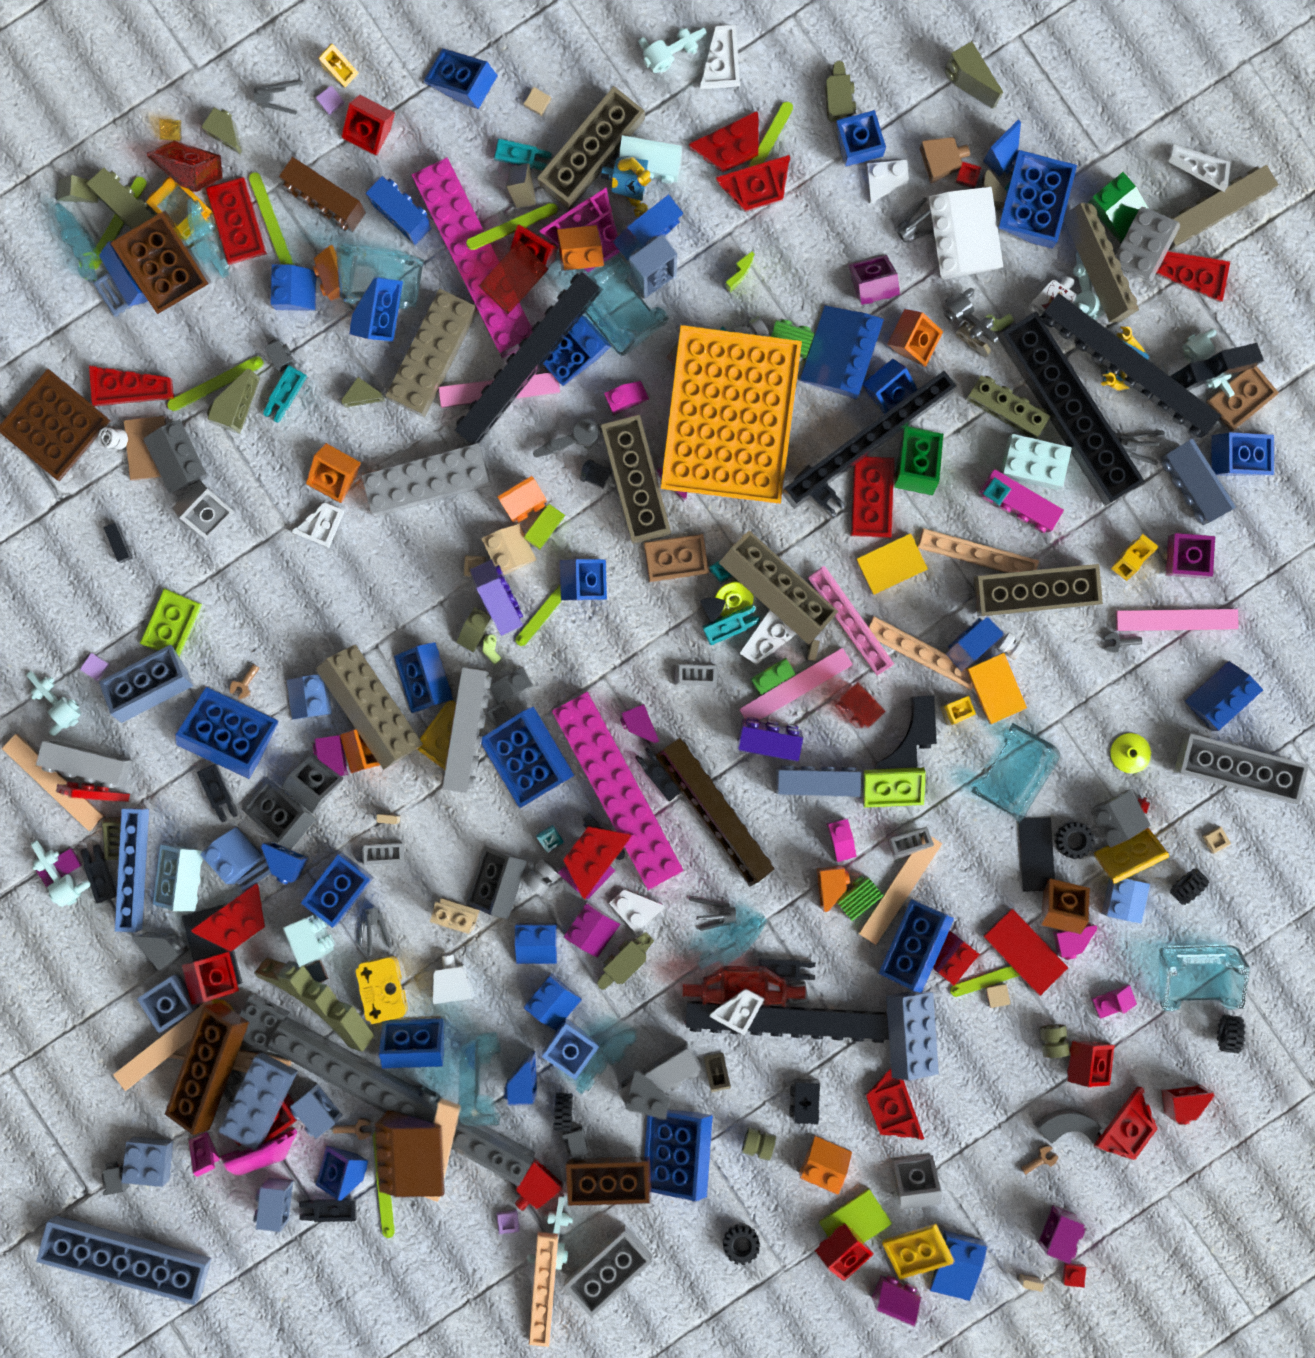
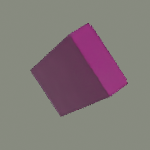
[36,848,82,887]

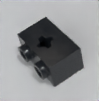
[789,1079,820,1124]

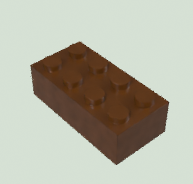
[279,157,366,232]
[566,1156,652,1206]

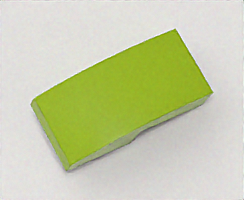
[725,251,755,293]
[524,504,565,550]

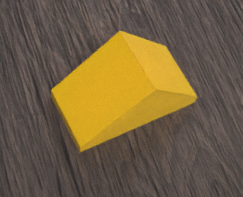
[318,43,358,87]
[940,696,976,725]

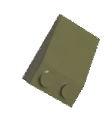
[945,41,1003,109]
[207,368,260,434]

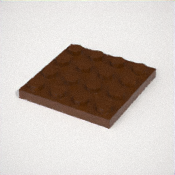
[0,369,111,482]

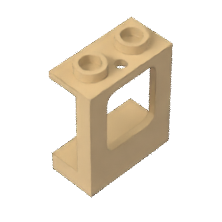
[430,898,480,934]

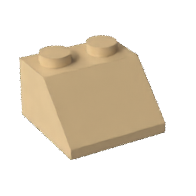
[481,524,536,575]

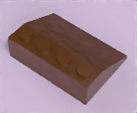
[111,210,211,315]
[375,1110,445,1197]

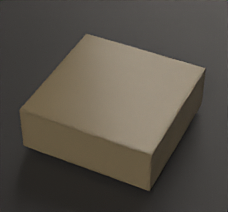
[806,640,820,662]

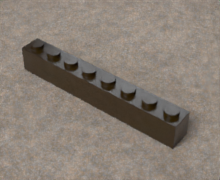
[655,738,775,887]

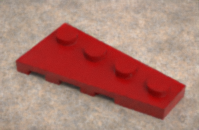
[1156,251,1231,303]
[89,365,174,406]

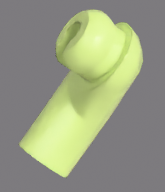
[985,314,1014,331]
[482,634,502,665]

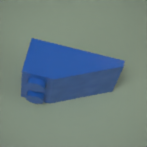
[423,48,498,109]
[349,277,403,341]
[1211,432,1274,476]
[930,1230,988,1301]

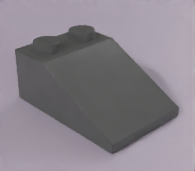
[242,778,316,850]

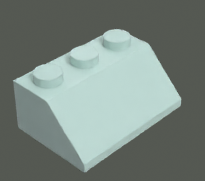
[619,136,682,184]
[153,845,203,911]

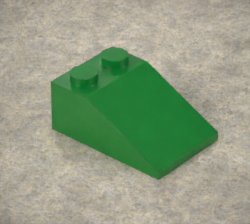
[1088,172,1149,244]
[894,426,944,496]

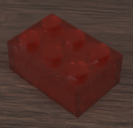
[834,682,886,729]

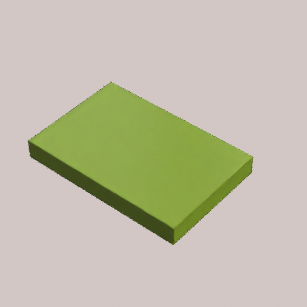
[140,588,202,657]
[863,767,926,808]
[818,1188,892,1242]

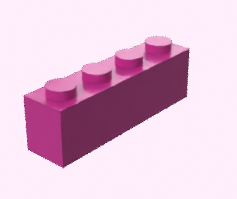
[979,469,1064,533]

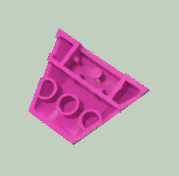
[539,187,620,272]
[220,1129,297,1176]

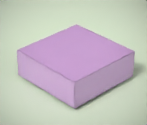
[316,86,345,115]
[80,653,110,681]
[497,1210,520,1234]

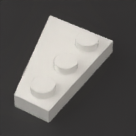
[700,25,740,89]
[1169,144,1230,192]
[739,609,796,665]

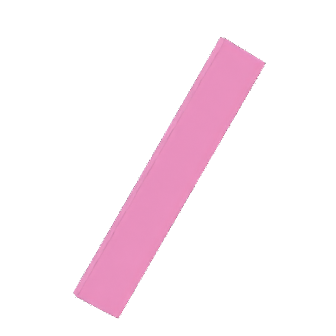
[439,373,560,408]
[807,565,894,676]
[1116,609,1239,631]
[739,648,853,720]

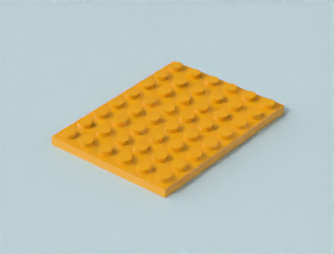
[660,325,802,504]

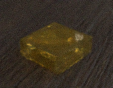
[159,118,182,141]

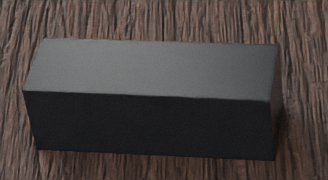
[103,523,133,563]

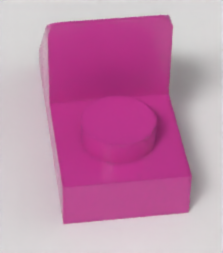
[1091,985,1137,1019]
[188,1132,220,1177]

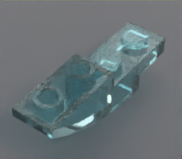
[187,198,231,278]
[55,203,100,283]
[697,914,767,970]
[575,1027,637,1094]

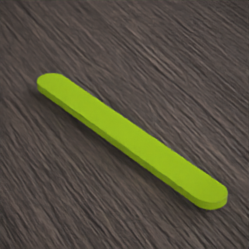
[748,102,793,167]
[249,172,294,265]
[87,177,147,270]
[466,203,558,250]
[167,356,264,411]
[516,585,561,646]
[950,966,1020,997]
[372,1132,395,1238]

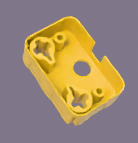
[356,955,408,1024]

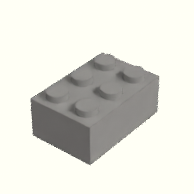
[1115,206,1180,282]

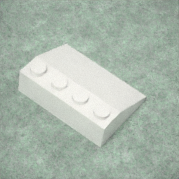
[929,187,1004,280]

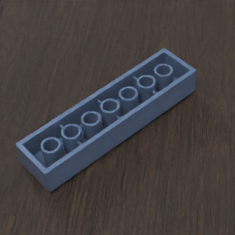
[36,1215,212,1305]

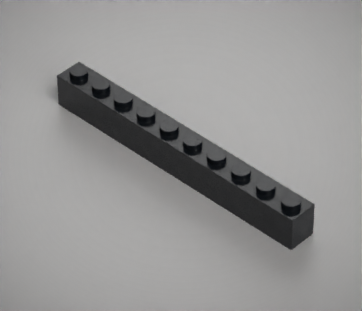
[455,271,603,445]
[1040,293,1221,438]
[782,370,957,509]
[685,1000,889,1043]

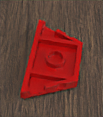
[689,111,759,173]
[716,155,790,212]
[56,781,130,802]
[564,826,632,899]
[191,883,265,951]
[865,1068,925,1140]
[1093,1086,1158,1160]

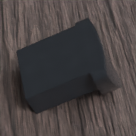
[580,459,612,489]
[700,598,725,622]

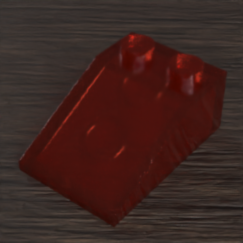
[147,140,223,192]
[478,240,549,314]

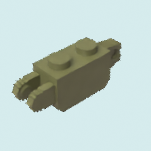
[825,60,856,135]
[597,931,654,989]

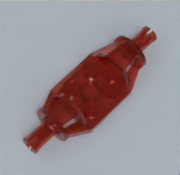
[683,966,806,1007]

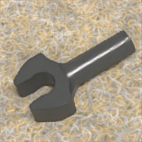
[1103,632,1143,653]

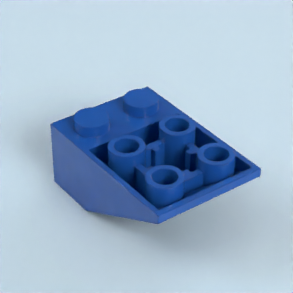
[544,316,612,386]

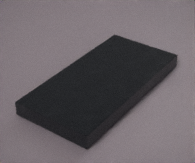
[182,905,243,985]

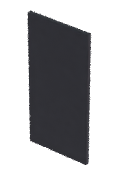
[1018,817,1055,892]

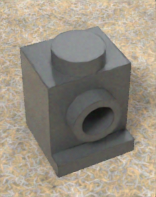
[265,338,297,372]
[562,1126,589,1160]
[102,1161,129,1196]

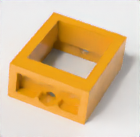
[146,174,213,241]

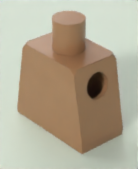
[919,137,970,184]

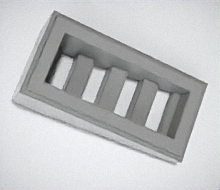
[674,664,717,686]
[888,827,934,860]
[361,843,404,865]

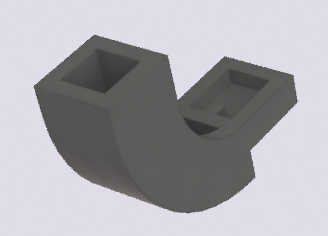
[1035,1109,1107,1154]

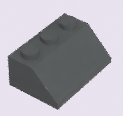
[143,419,207,494]
[466,846,527,919]

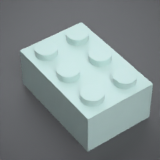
[1000,434,1072,490]
[284,914,335,966]

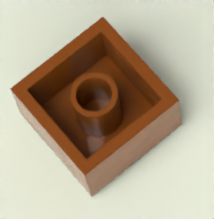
[1041,879,1090,934]

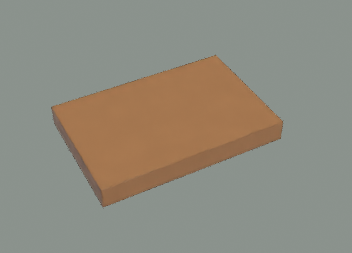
[1206,366,1279,432]
[124,416,166,481]
[644,534,709,583]

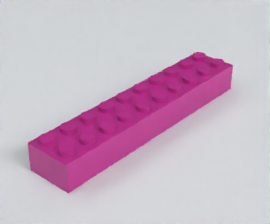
[412,157,533,358]
[552,692,684,890]

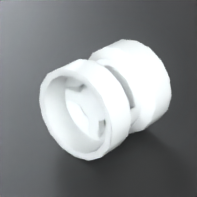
[98,427,128,449]
[997,632,1026,660]

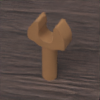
[230,664,260,700]
[333,1118,372,1140]
[1021,1145,1058,1175]

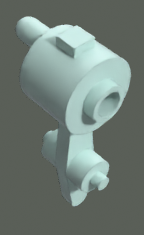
[638,28,707,73]
[1073,252,1104,320]
[1182,329,1234,398]
[26,671,82,736]
[31,840,90,907]
[527,1195,573,1270]

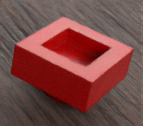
[956,161,982,188]
[1063,1263,1086,1288]

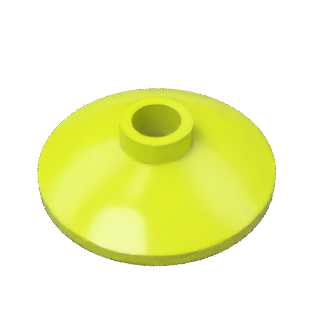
[715,581,754,617]
[1110,733,1151,773]

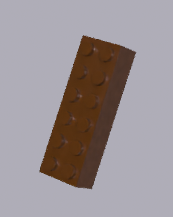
[164,1002,249,1135]

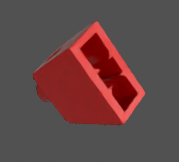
[514,1158,564,1211]

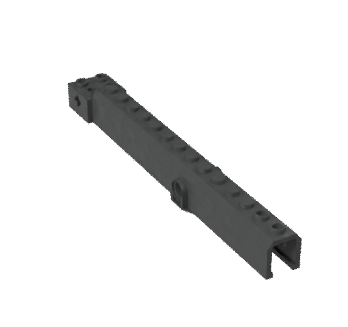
[239,993,535,1186]

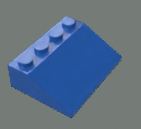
[998,150,1077,249]
[800,305,884,400]
[176,687,279,779]
[481,706,575,808]
[644,1110,713,1202]

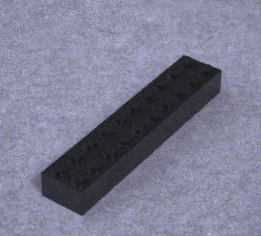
[998,311,1145,506]

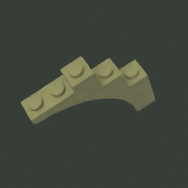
[254,958,375,1052]

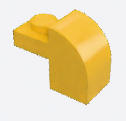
[1111,534,1158,581]

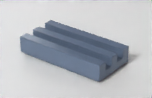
[93,272,133,317]
[237,854,271,892]

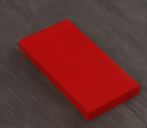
[206,177,267,265]
[851,456,895,538]
[983,908,1068,996]

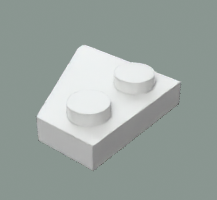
[866,160,909,204]
[292,503,344,548]
[609,889,665,933]
[710,988,764,1036]

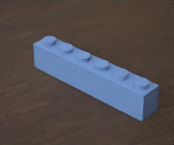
[115,808,149,932]

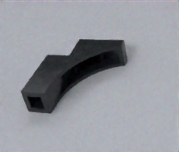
[1170,343,1264,391]
[874,696,937,769]

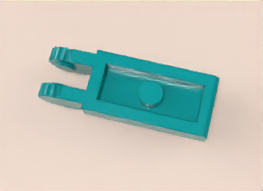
[494,139,552,170]
[263,365,308,423]
[702,605,760,646]

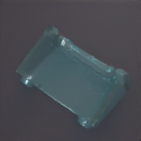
[336,243,424,310]
[585,257,670,356]
[971,723,1061,822]
[1158,945,1250,1011]
[458,1032,501,1126]

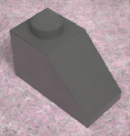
[490,667,534,704]

